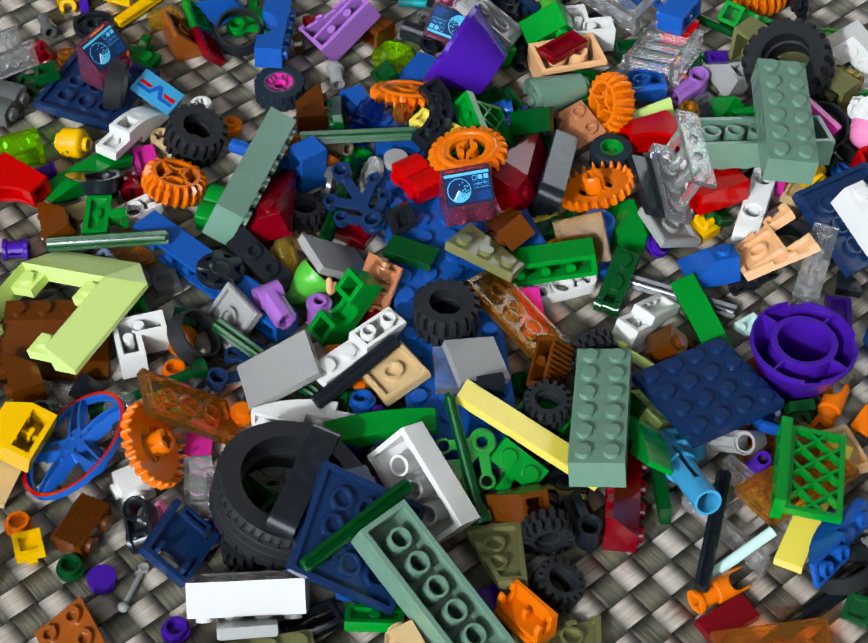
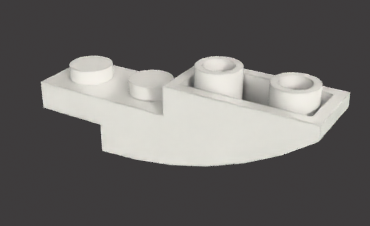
[96,105,169,161]
[316,306,406,387]
[251,399,356,426]

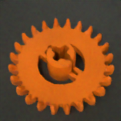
[370,80,428,112]
[428,126,508,178]
[560,161,635,213]
[120,400,187,490]

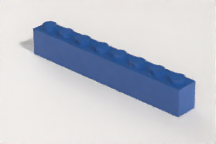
[133,210,299,345]

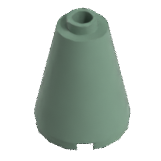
[523,73,590,113]

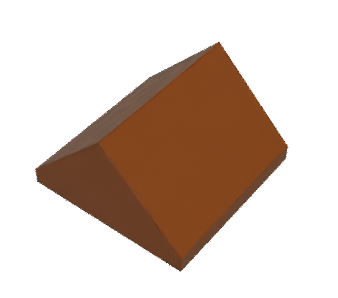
[160,8,203,62]

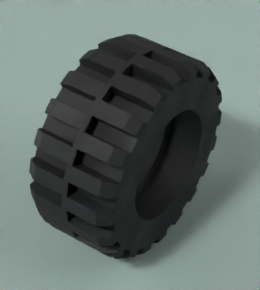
[741,18,835,100]

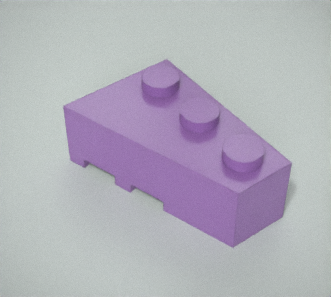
[298,0,381,61]

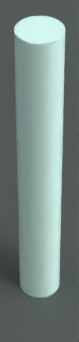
[712,526,777,578]

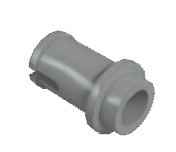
[326,61,345,90]

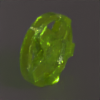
[372,41,414,72]

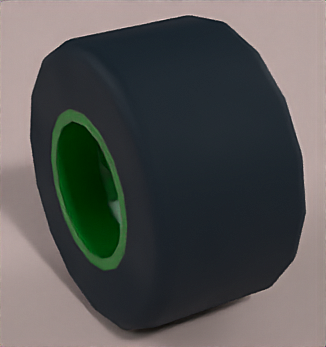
[589,133,633,169]

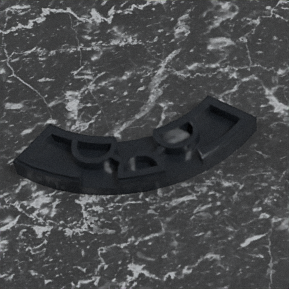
[411,77,453,154]

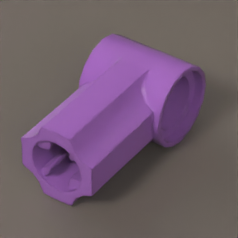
[667,66,709,106]
[252,279,296,330]

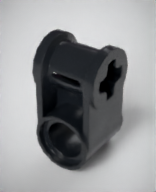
[122,496,159,555]

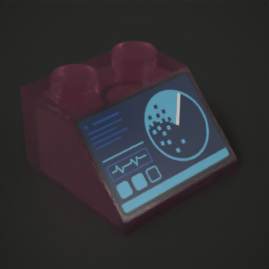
[423,0,465,44]
[76,20,133,91]
[439,162,496,227]

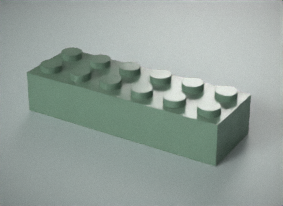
[751,58,819,185]
[202,107,297,245]
[677,114,835,171]
[567,348,632,488]
[350,499,515,643]

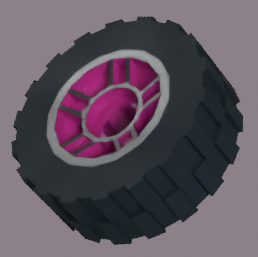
[254,66,305,112]

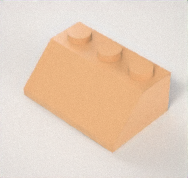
[527,33,608,77]

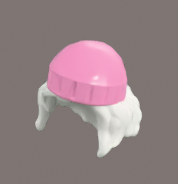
[847,95,868,149]

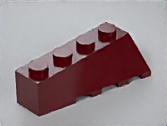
[602,444,647,553]

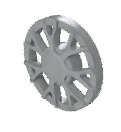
[357,156,384,199]

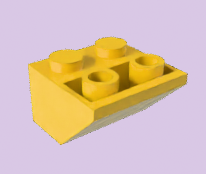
[0,402,57,473]

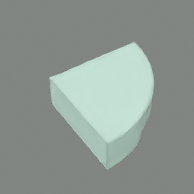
[733,312,757,337]

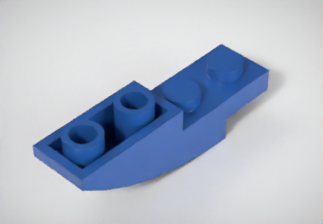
[808,498,868,589]

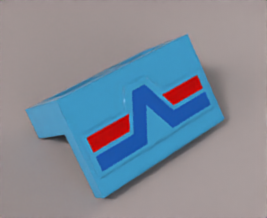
[130,69,185,116]

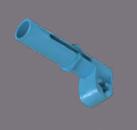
[659,428,722,515]

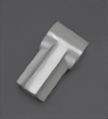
[707,429,767,455]

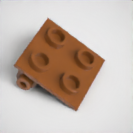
[34,596,106,643]

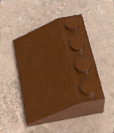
[2,300,113,382]

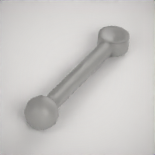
[117,562,150,613]

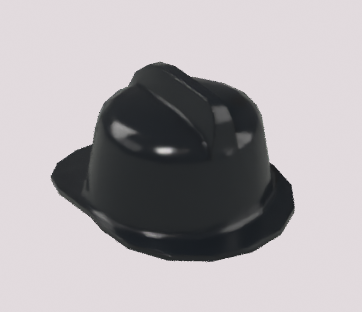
[65,170,125,198]

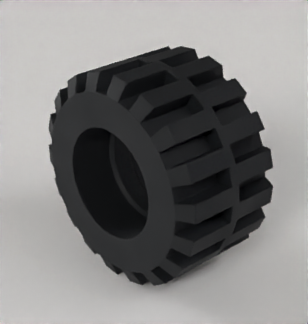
[163,103,227,168]
[413,278,480,348]

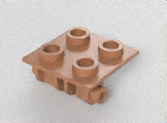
[559,100,607,151]
[363,252,403,312]

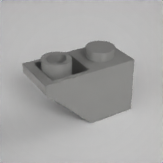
[702,61,748,97]

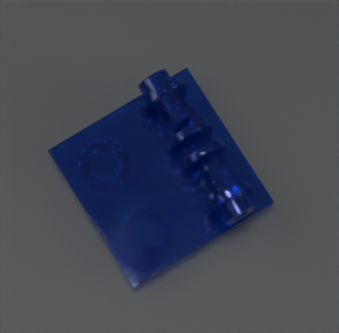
[348,96,386,148]

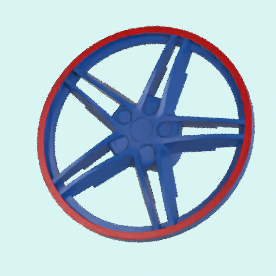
[22,391,127,501]

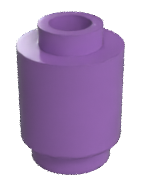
[306,293,332,324]

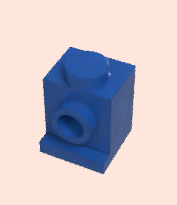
[339,84,373,124]

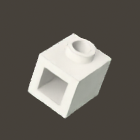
[109,465,156,504]

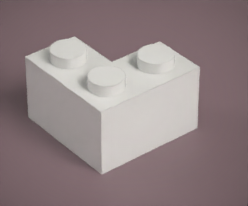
[566,4,616,52]
[826,20,868,76]
[112,310,169,380]

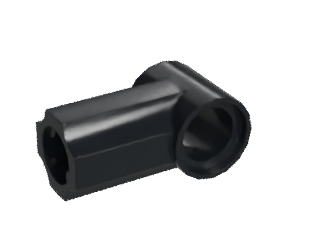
[399,20,447,55]
[562,492,603,551]

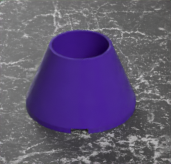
[423,4,509,95]
[750,301,859,402]

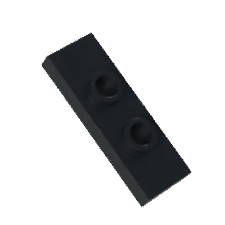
[226,227,294,293]

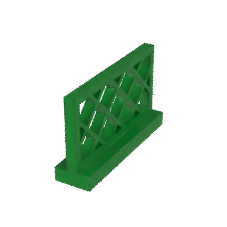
[453,90,517,156]
[769,415,846,525]

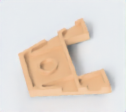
[735,202,821,281]

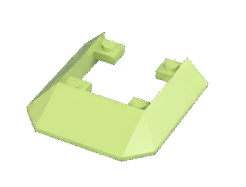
[0,251,149,375]

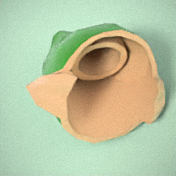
[285,258,337,305]

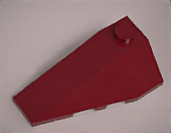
[491,133,547,211]
[245,169,297,243]

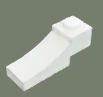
[612,293,680,349]

